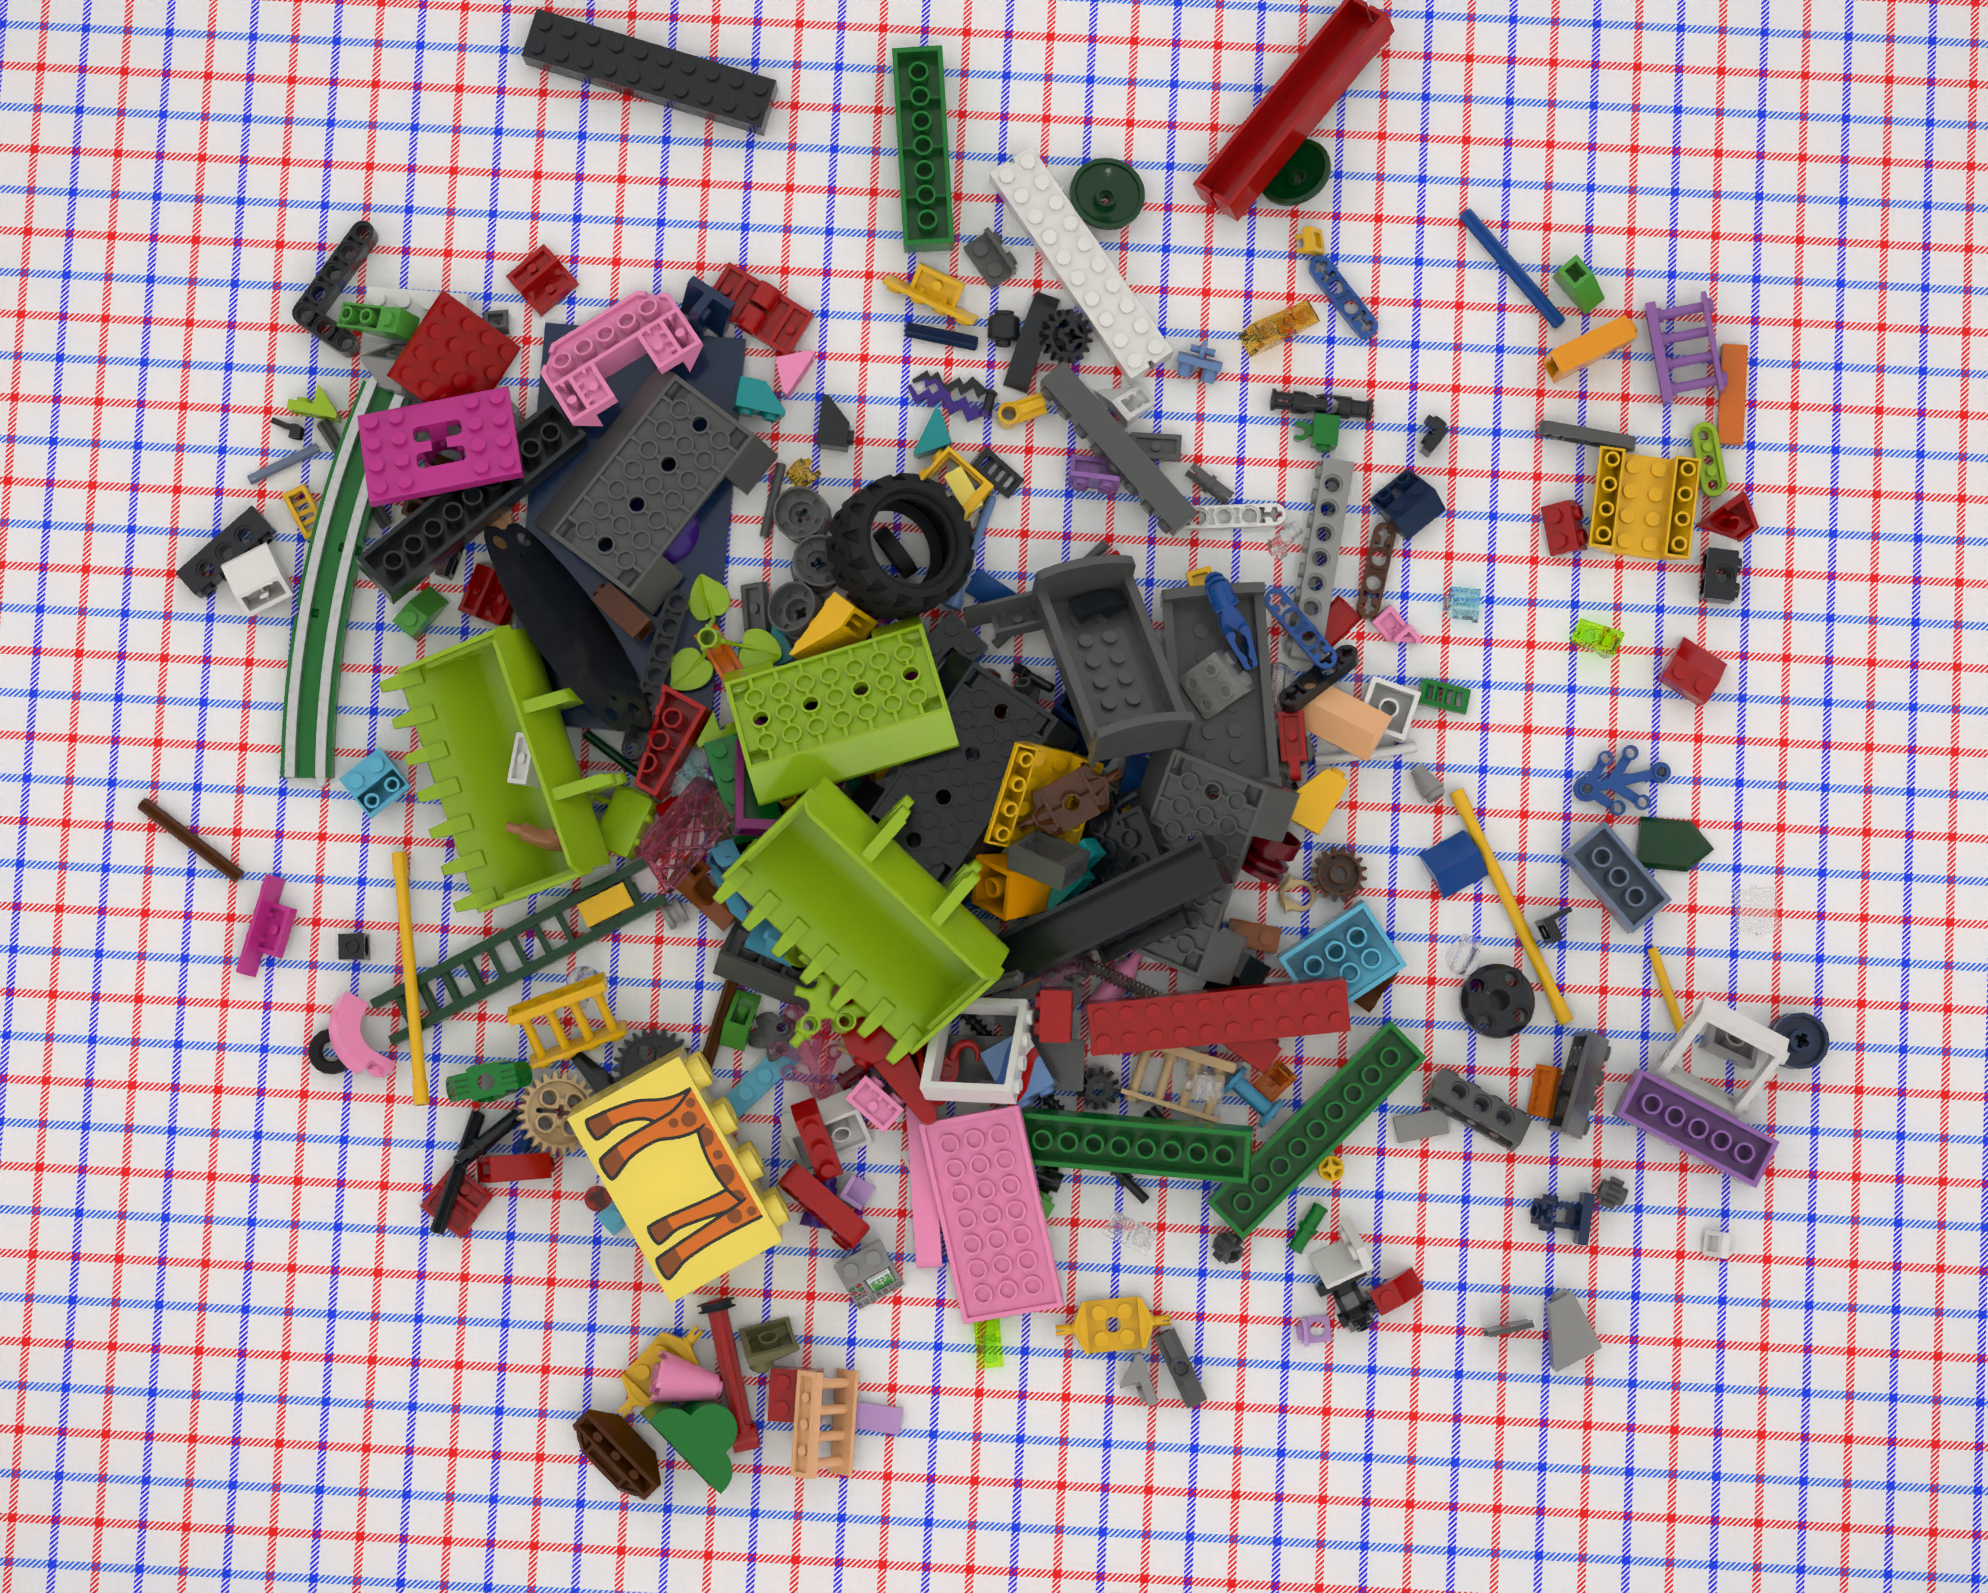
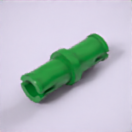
[1287,1202,1328,1254]

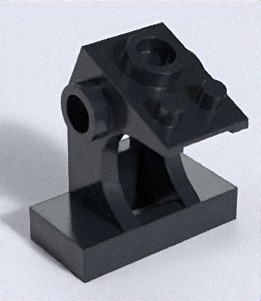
[1314,1272,1376,1333]

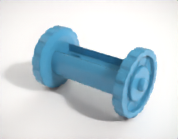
[1221,1066,1284,1128]

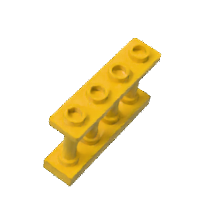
[507,972,627,1069]

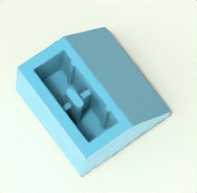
[339,747,411,819]

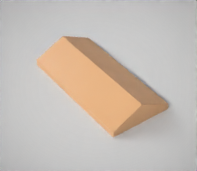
[1293,683,1393,762]

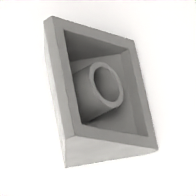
[1698,1023,1759,1069]

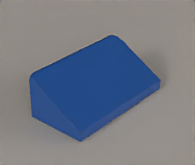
[965,569,1017,603]

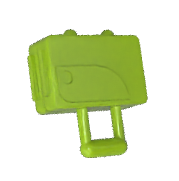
[589,785,658,860]

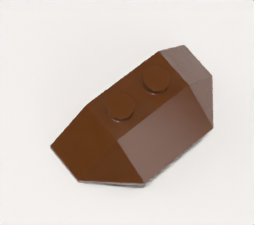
[573,1409,661,1500]

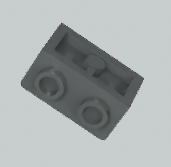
[963,227,1018,290]

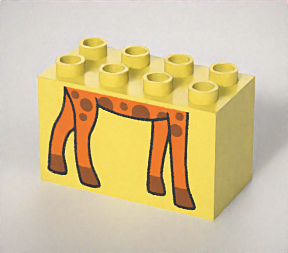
[567,1045,790,1303]

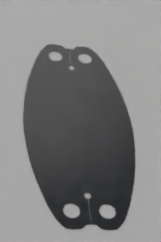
[484,523,650,732]

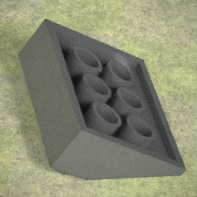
[1547,1031,1611,1139]

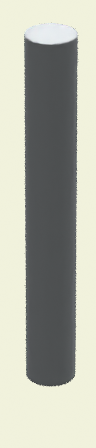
[759,463,786,538]

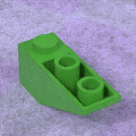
[337,302,420,341]

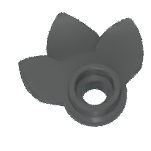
[748,1012,795,1062]

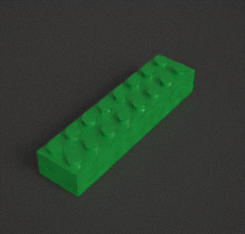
[892,45,954,253]

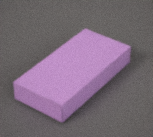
[855,1401,903,1435]

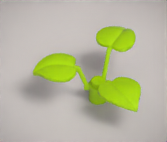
[670,574,782,691]

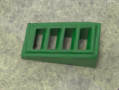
[1417,678,1471,715]

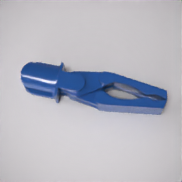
[1205,572,1258,670]

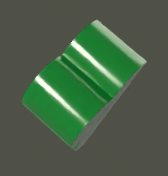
[640,1401,737,1494]

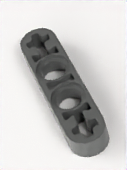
[1537,421,1636,452]

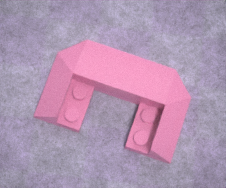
[540,291,703,426]

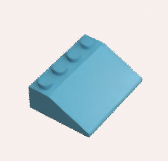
[1276,899,1407,1005]

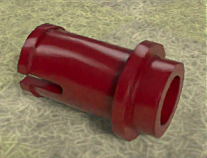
[836,1066,870,1090]

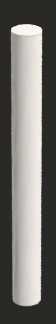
[1314,742,1417,766]

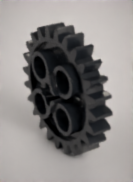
[612,1027,691,1081]

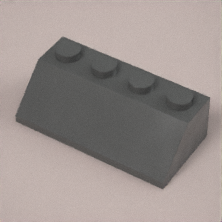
[713,920,817,1012]

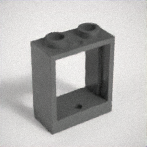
[1007,829,1091,891]

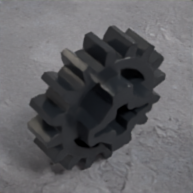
[1039,309,1093,364]

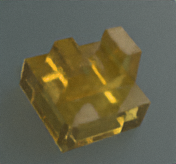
[786,458,821,487]

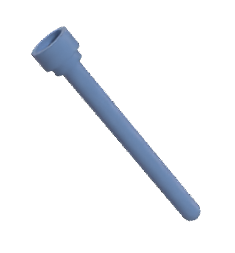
[942,495,996,611]

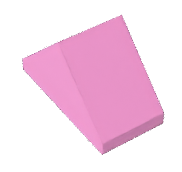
[776,350,816,400]

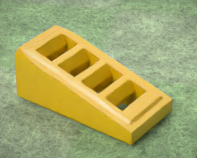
[282,483,318,540]

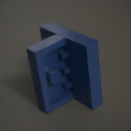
[681,276,735,337]

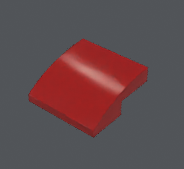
[506,244,579,317]
[458,563,513,626]
[420,1166,494,1239]

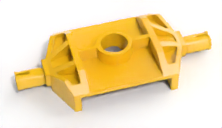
[1055,1296,1171,1355]
[617,1325,704,1418]

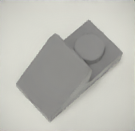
[1119,1352,1158,1407]

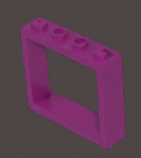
[733,738,840,836]

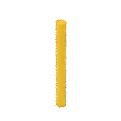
[1647,946,1684,1033]

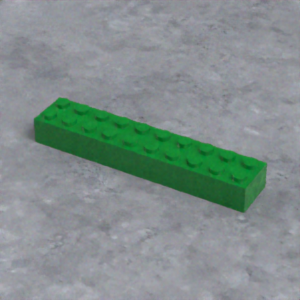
[1205,1021,1427,1240]
[995,1105,1254,1184]

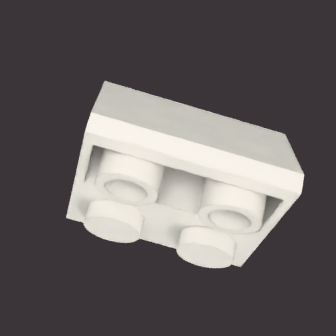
[221,542,293,618]

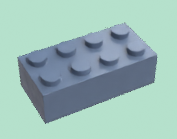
[1561,821,1672,934]

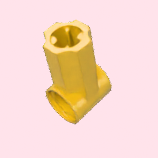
[996,393,1048,429]

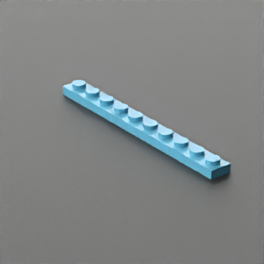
[596,1044,802,1236]

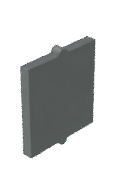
[1483,1319,1534,1337]

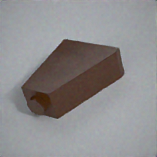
[592,582,656,645]

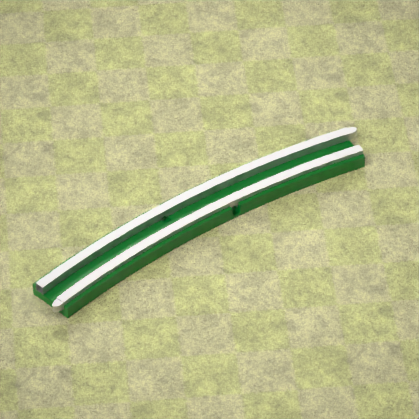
[280,376,412,788]

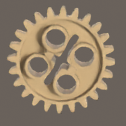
[516,1072,593,1156]

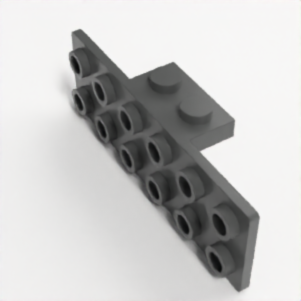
[944,1034,1085,1092]

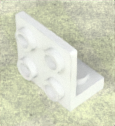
[1310,1216,1374,1289]

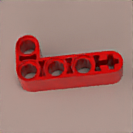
[777,1163,870,1251]

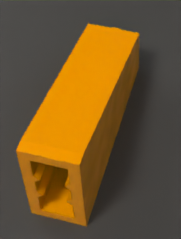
[1542,314,1638,384]

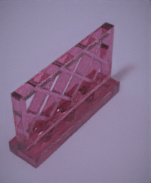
[634,776,734,894]

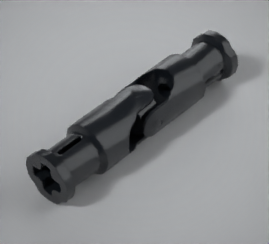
[1270,388,1373,422]

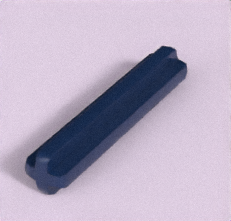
[904,322,979,351]

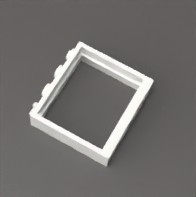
[1653,996,1790,1119]
[919,997,1035,1104]

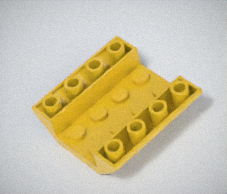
[1588,446,1701,560]
[984,741,1104,848]

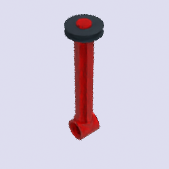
[697,1297,760,1453]

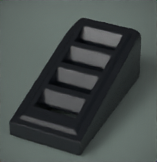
[970,447,1024,499]

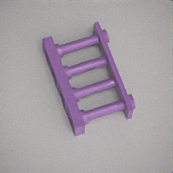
[1644,291,1728,406]

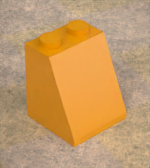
[972,854,1052,921]

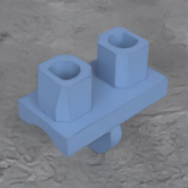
[1177,339,1223,384]

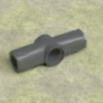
[1154,1327,1207,1408]

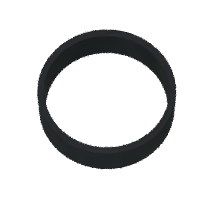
[873,525,918,579]

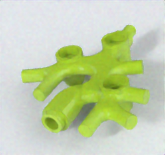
[789,952,867,1049]

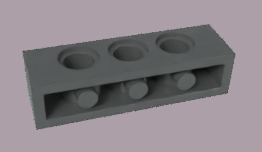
[1422,1068,1532,1152]

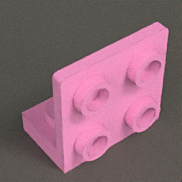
[845,1075,905,1133]

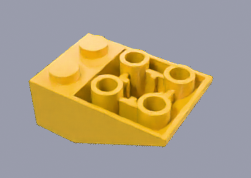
[789,591,878,660]

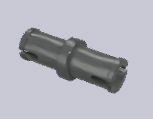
[1184,462,1234,505]

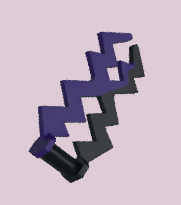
[908,370,998,423]

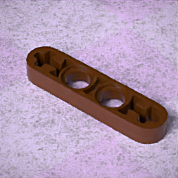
[1356,522,1396,620]

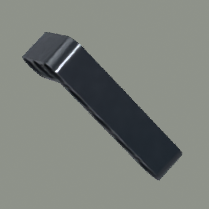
[292,221,378,358]

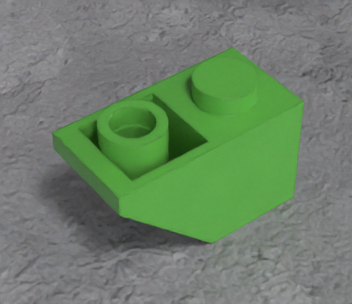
[1552,254,1605,315]

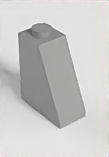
[1546,1289,1602,1372]

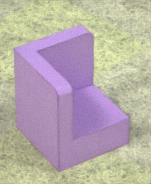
[839,1174,875,1210]

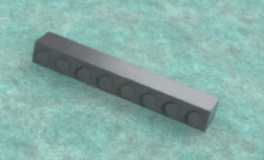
[1040,361,1198,536]

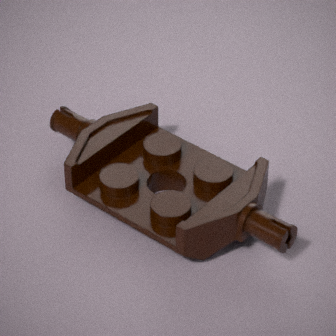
[1016,762,1123,837]

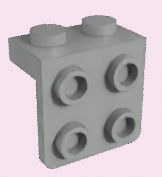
[1179,646,1255,719]

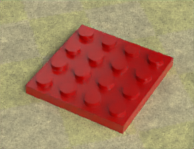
[386,291,521,429]

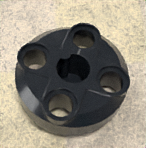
[1459,964,1535,1039]

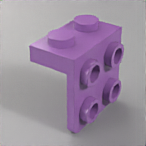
[1067,454,1120,494]

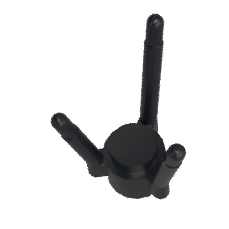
[1035,1166,1064,1194]

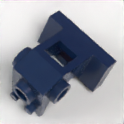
[1530,1192,1595,1246]

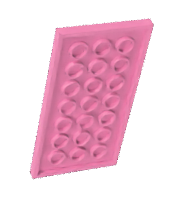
[918,1104,1065,1324]

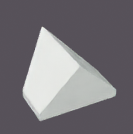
[1095,384,1156,428]

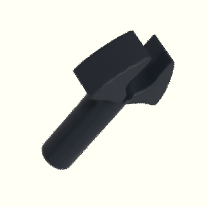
[1011,662,1055,693]

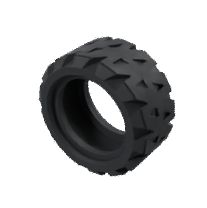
[826,473,975,620]

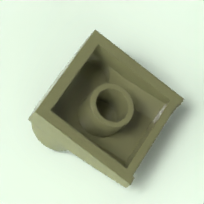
[739,1316,800,1373]

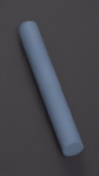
[247,443,320,485]

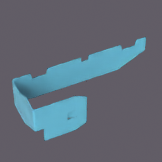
[706,838,748,922]

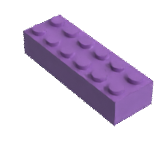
[1612,1069,1779,1188]

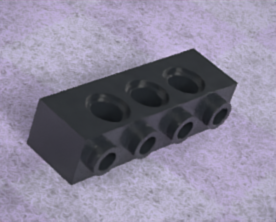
[175,505,277,599]

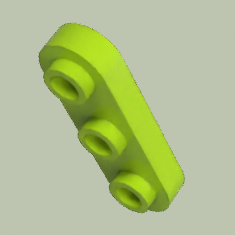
[1690,422,1727,498]

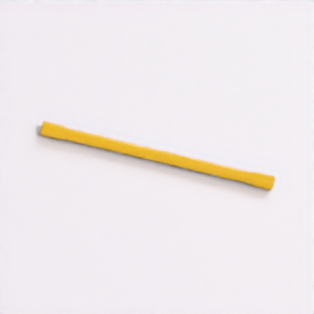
[1449,788,1573,1025]
[392,851,430,1106]

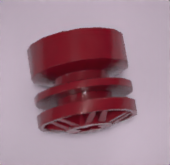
[1241,831,1301,885]

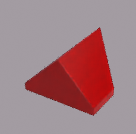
[1696,491,1759,542]

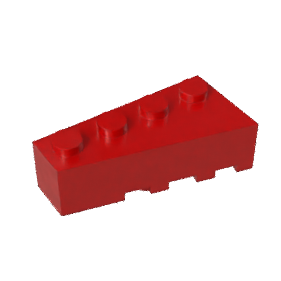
[634,684,712,801]

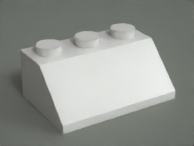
[779,1088,873,1169]

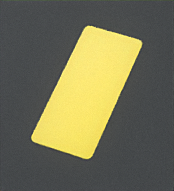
[944,466,983,512]

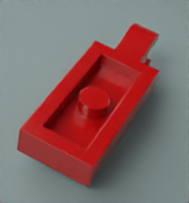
[1277,709,1307,782]

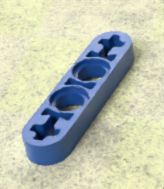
[1309,256,1378,340]
[1264,588,1337,670]

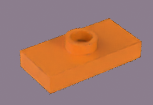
[1527,1064,1562,1119]

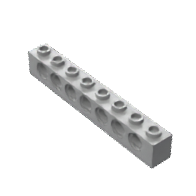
[1285,457,1354,663]

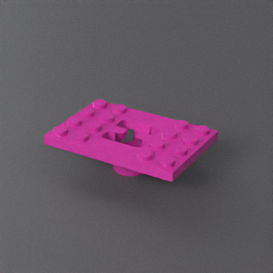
[357,386,524,507]

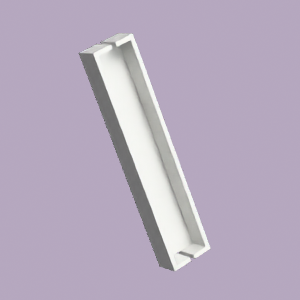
[990,146,1173,385]

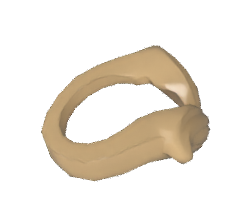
[1278,874,1316,914]

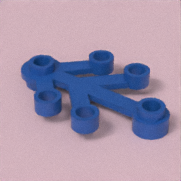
[1573,745,1671,816]

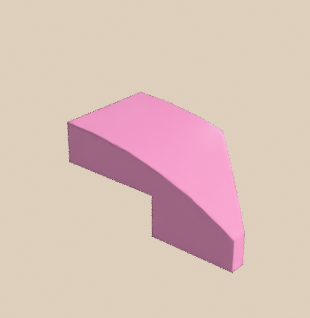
[1370,605,1423,643]

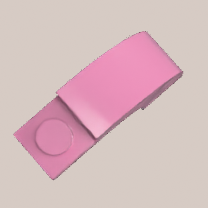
[329,991,396,1078]

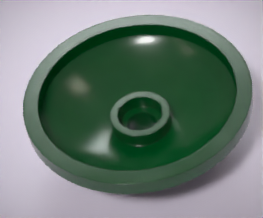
[1262,139,1331,206]
[1070,158,1145,230]

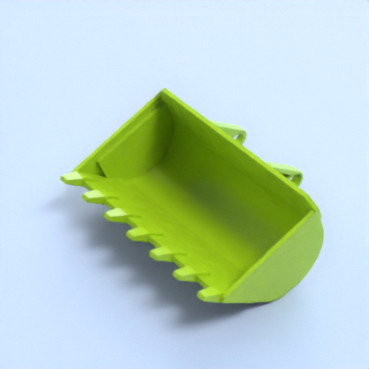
[379,625,628,914]
[712,776,1009,1065]

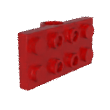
[713,262,815,356]

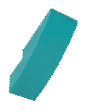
[1046,838,1107,910]

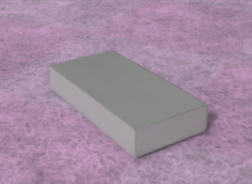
[1393,1109,1449,1143]

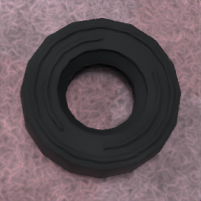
[308,1029,347,1074]

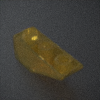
[1239,299,1320,357]

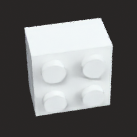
[1362,676,1421,743]

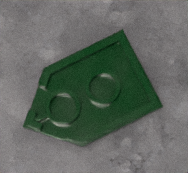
[1636,816,1714,872]

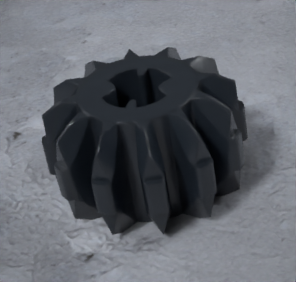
[1077,1067,1120,1110]

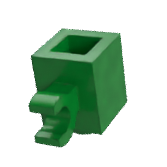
[1293,413,1340,453]

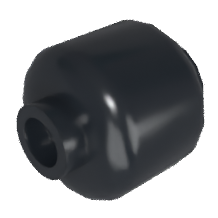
[987,310,1020,348]

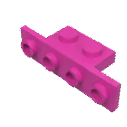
[236,874,297,977]

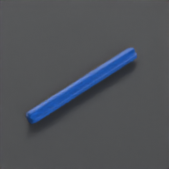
[1460,208,1565,329]

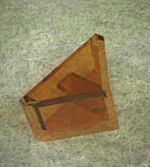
[1252,1059,1298,1103]

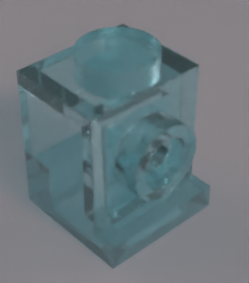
[1443,586,1481,623]

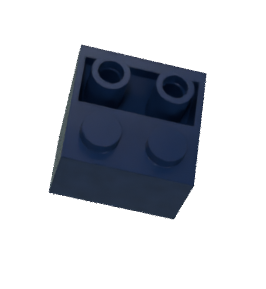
[1369,468,1446,541]

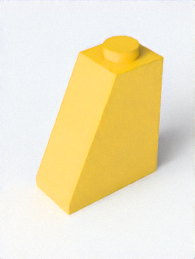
[1291,767,1349,835]

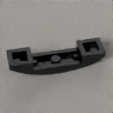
[1003,291,1060,394]

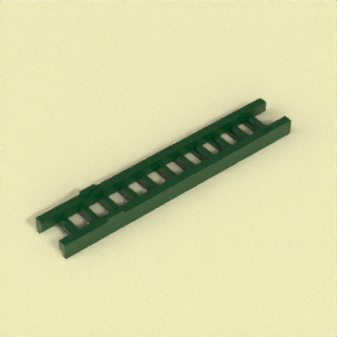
[370,857,669,1046]

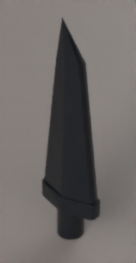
[570,1051,618,1093]

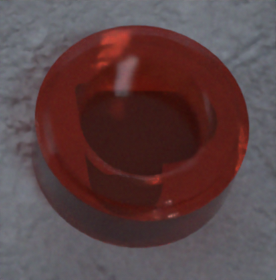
[584,1185,611,1211]

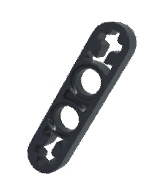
[1279,645,1359,713]

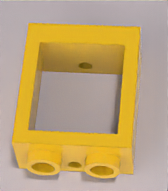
[918,446,994,522]

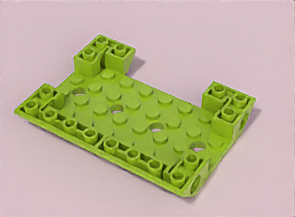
[723,615,959,806]

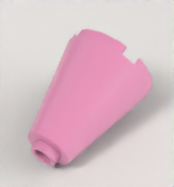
[649,1350,723,1403]

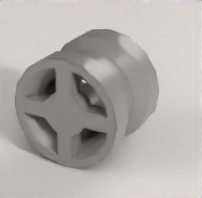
[659,898,690,930]

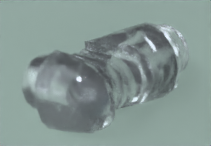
[1267,520,1304,560]

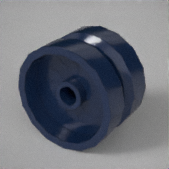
[1767,1012,1830,1069]

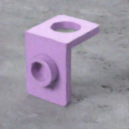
[1296,1315,1332,1347]

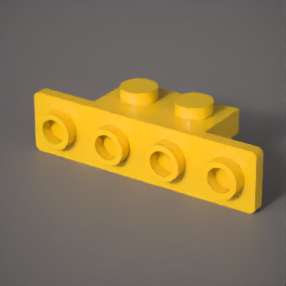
[882,262,979,326]

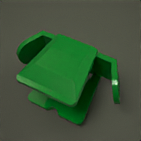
[446,1059,533,1103]

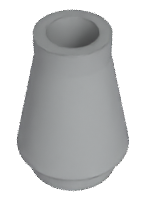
[1410,764,1445,804]

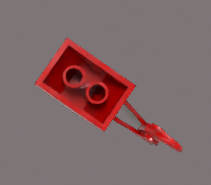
[839,1017,981,1126]

